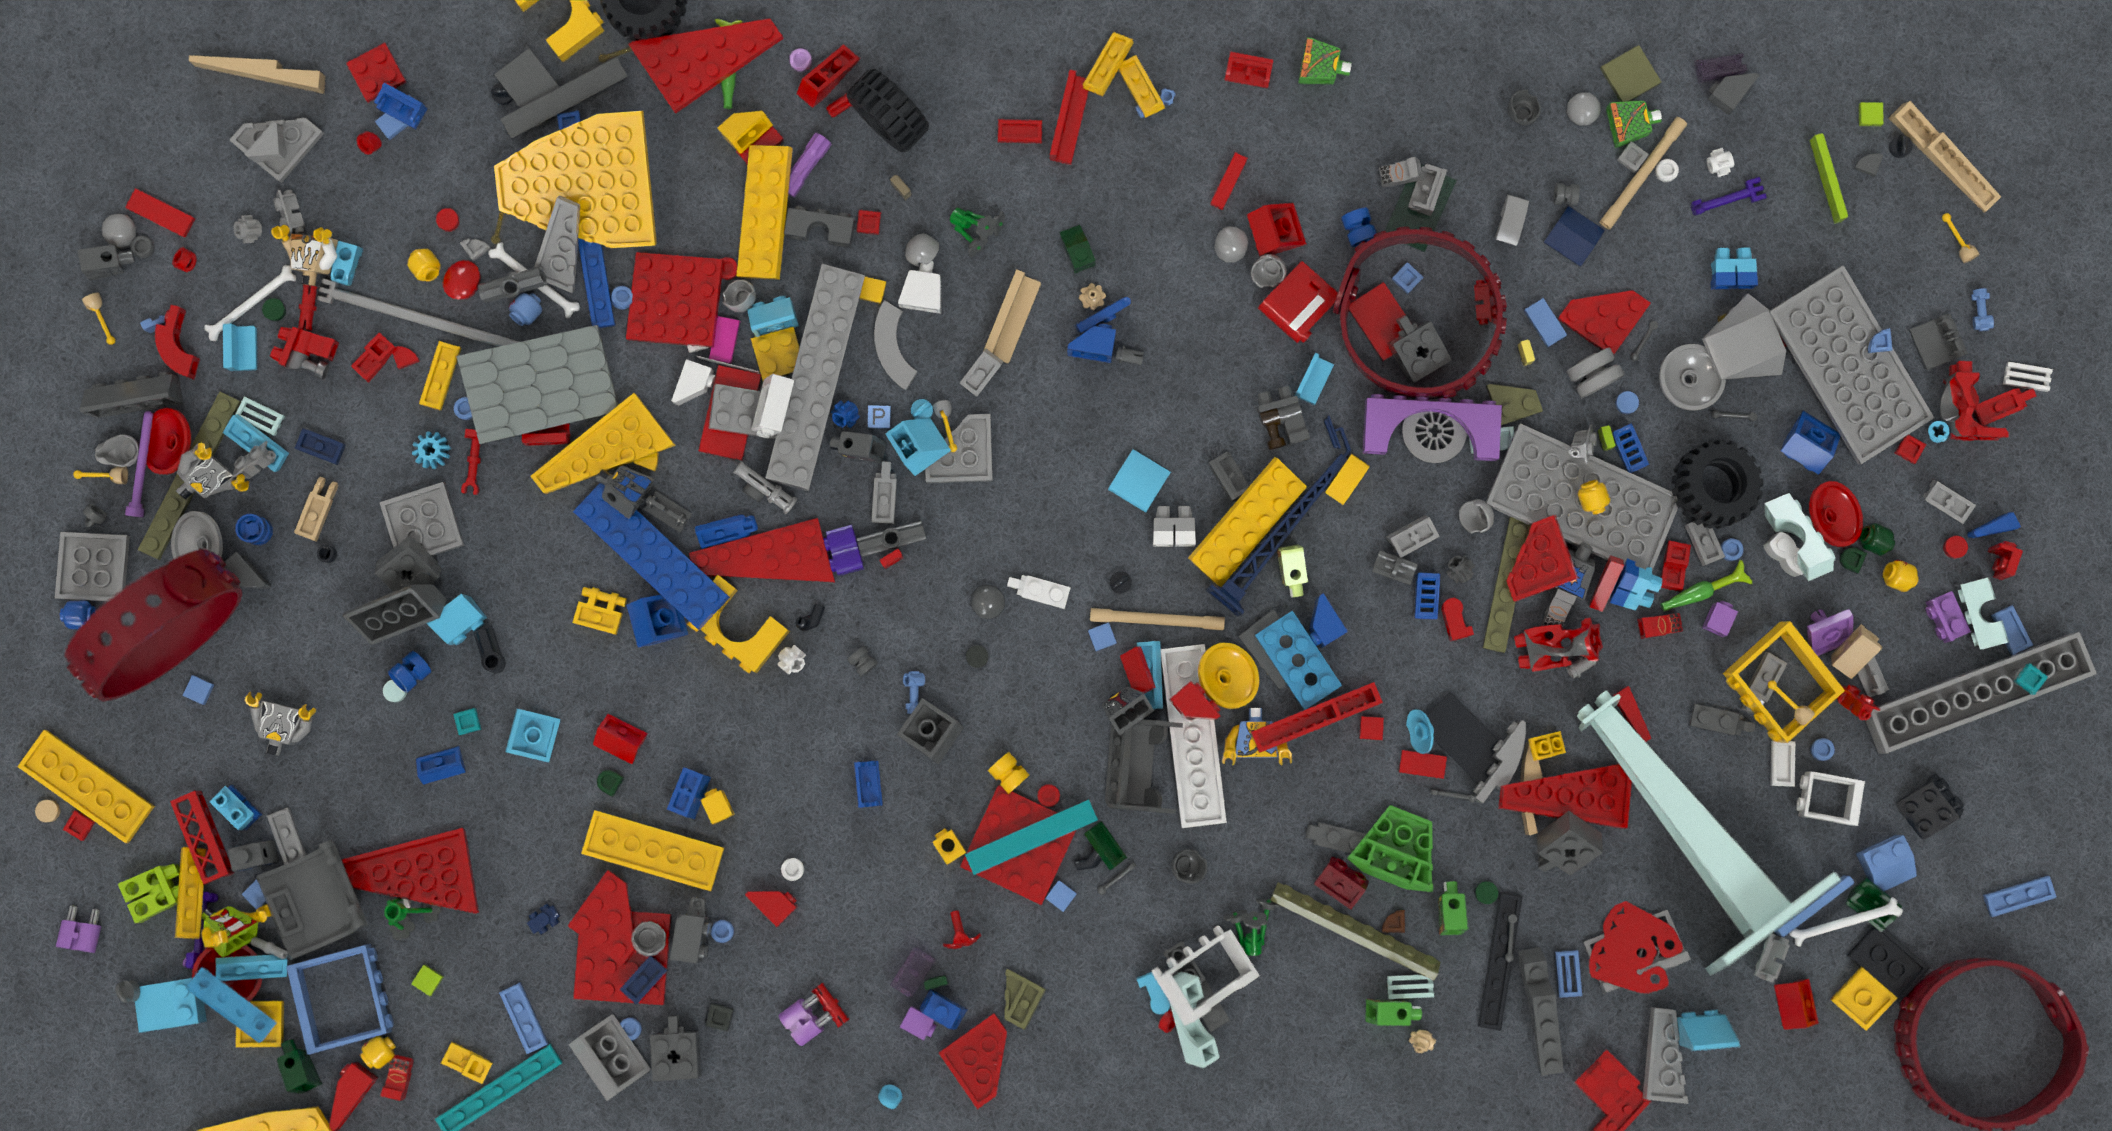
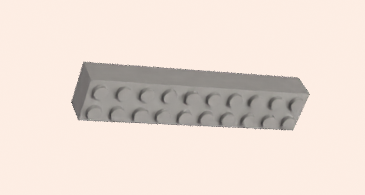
[765,264,865,491]
[1865,632,2097,754]

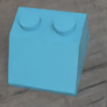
[747,296,799,337]
[427,594,487,645]

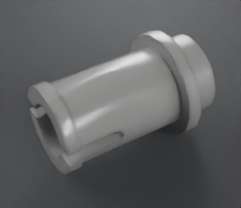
[1566,657,1596,679]

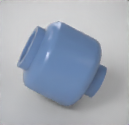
[509,293,542,326]

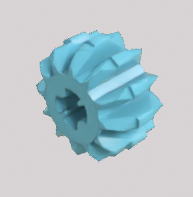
[412,431,451,469]

